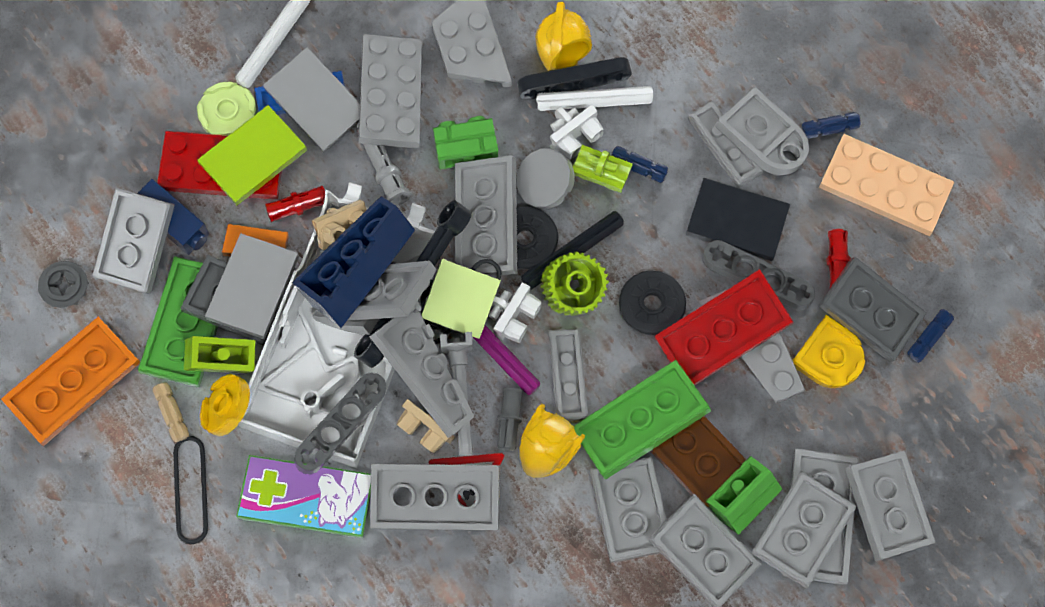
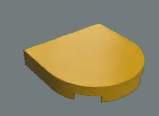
[793,315,865,389]

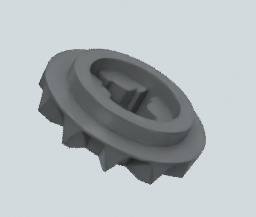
[38,261,89,310]

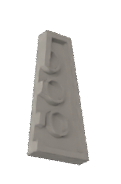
[699,287,806,403]
[370,301,474,438]

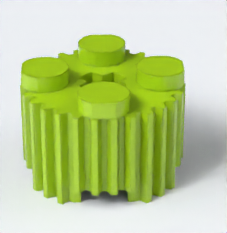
[541,252,609,316]

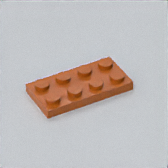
[1,316,140,446]

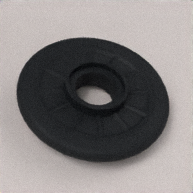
[517,206,558,269]
[619,271,686,335]

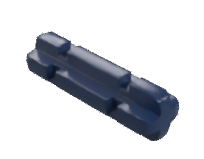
[802,112,861,139]
[611,146,668,183]
[907,309,954,363]

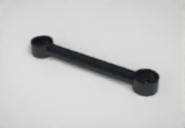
[354,200,471,368]

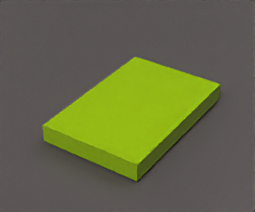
[198,105,307,206]

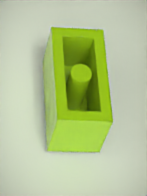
[184,336,256,374]

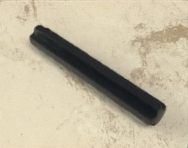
[521,211,624,290]

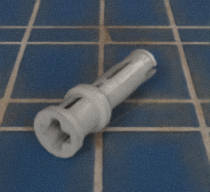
[355,124,412,206]

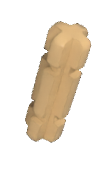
[153,382,189,442]

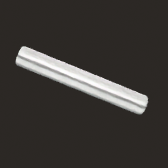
[235,0,310,88]
[536,86,653,111]

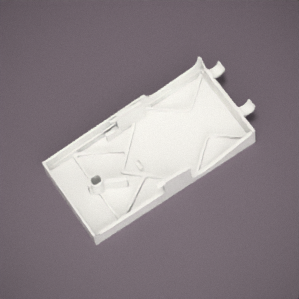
[238,182,436,468]

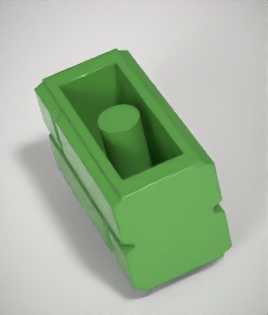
[433,116,498,170]
[706,456,782,535]

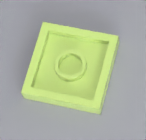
[421,259,501,339]

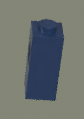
[137,179,209,255]

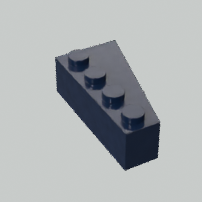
[292,196,415,328]

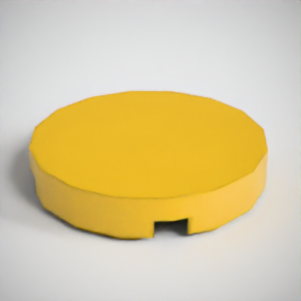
[200,374,250,437]

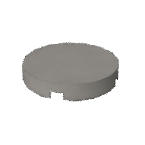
[516,149,575,209]

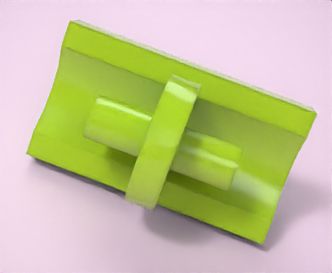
[573,145,633,193]

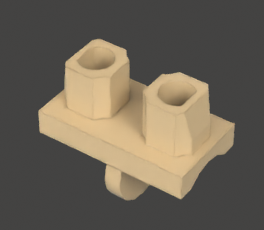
[312,200,366,250]
[397,399,455,454]

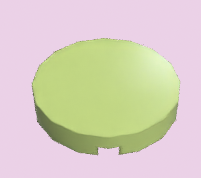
[197,82,257,136]

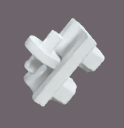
[549,105,604,160]
[488,282,542,343]

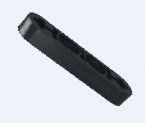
[517,57,632,100]

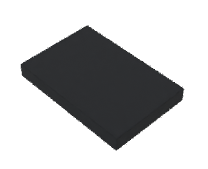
[686,178,790,262]

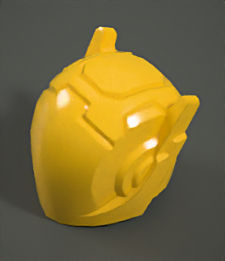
[535,2,592,71]
[519,403,586,478]

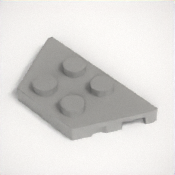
[431,0,512,87]

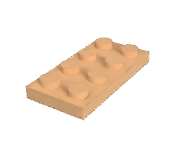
[819,134,954,236]

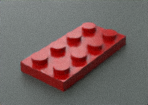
[157,131,282,200]
[654,269,794,386]

